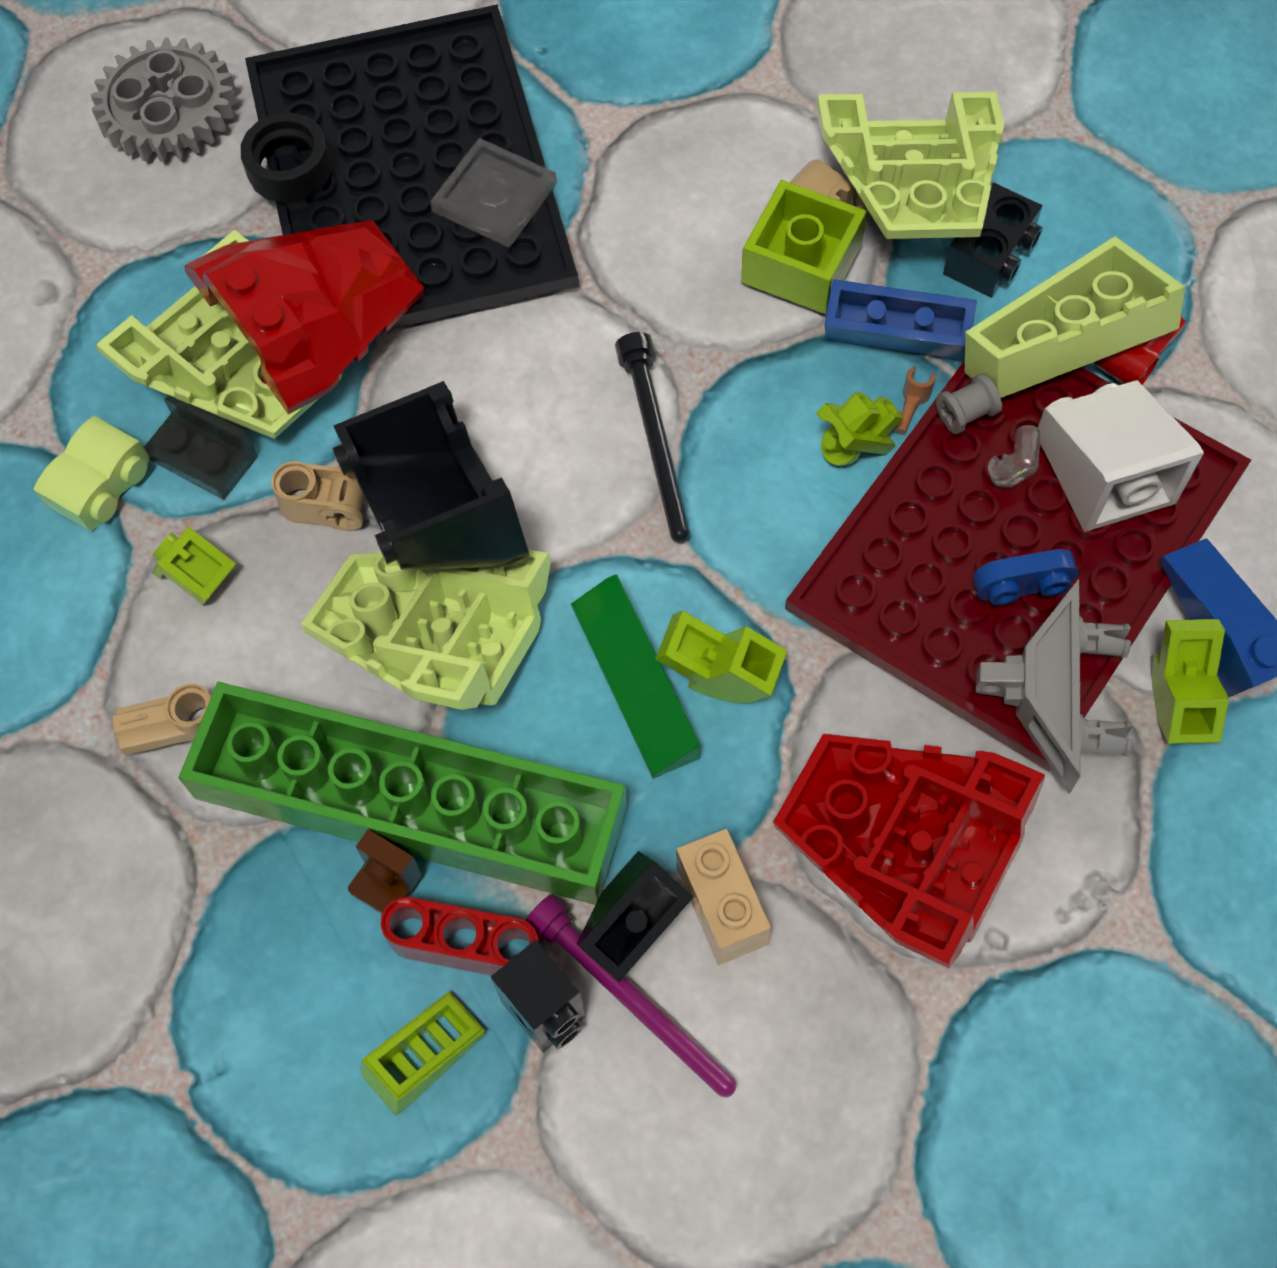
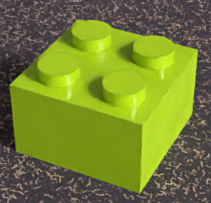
[741,179,867,314]

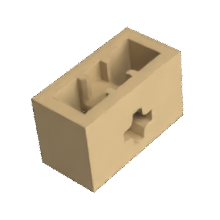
[676,828,771,965]

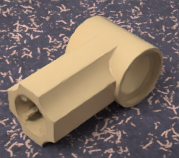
[112,683,212,755]

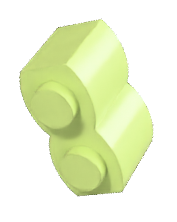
[33,416,150,532]

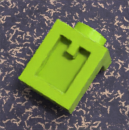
[152,526,236,605]

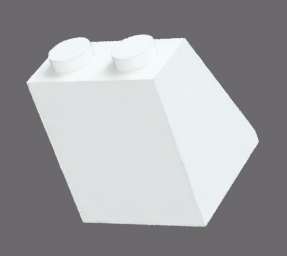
[1036,380,1204,532]

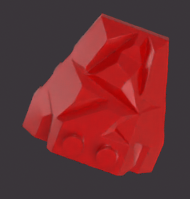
[184,220,424,415]
[773,734,1045,968]

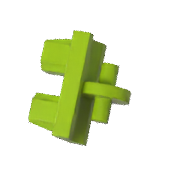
[816,391,904,466]

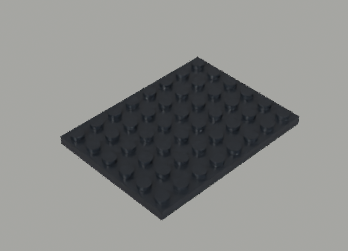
[245,4,579,329]

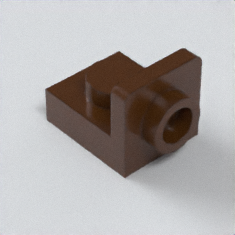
[348,829,422,914]

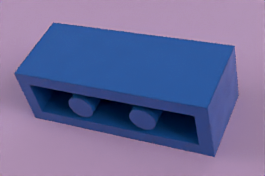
[824,279,977,361]

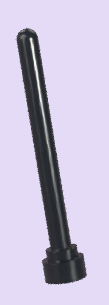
[615,332,690,543]

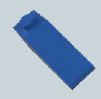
[1159,538,1277,697]

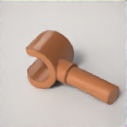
[894,367,935,435]

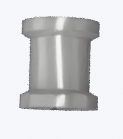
[936,374,1002,434]

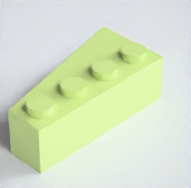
[965,236,1185,398]

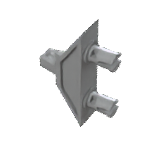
[976,579,1133,794]

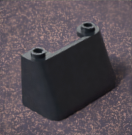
[332,381,530,570]

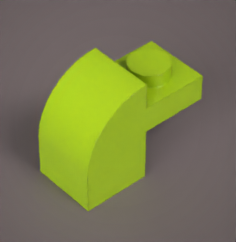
[655,610,787,703]
[1152,619,1229,744]

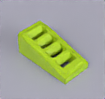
[361,991,485,1115]

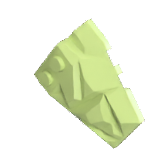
[816,91,1004,239]
[96,229,342,439]
[301,549,551,710]

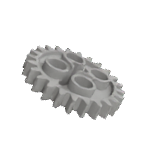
[91,37,237,162]

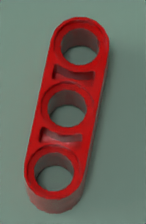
[380,897,540,976]

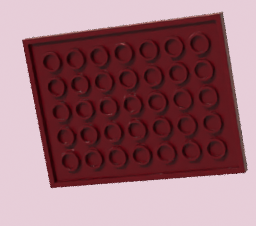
[785,360,1251,772]

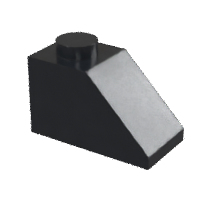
[576,851,693,982]

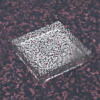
[430,138,557,247]

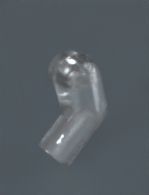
[988,425,1041,487]

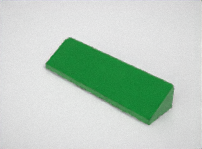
[571,574,700,779]

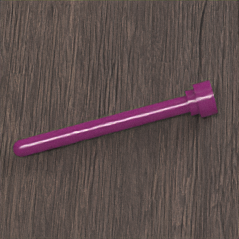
[525,893,736,1097]

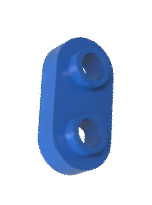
[972,549,1079,605]

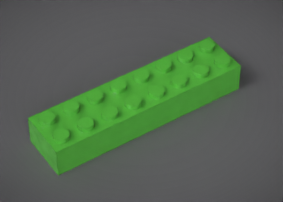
[178,681,627,905]

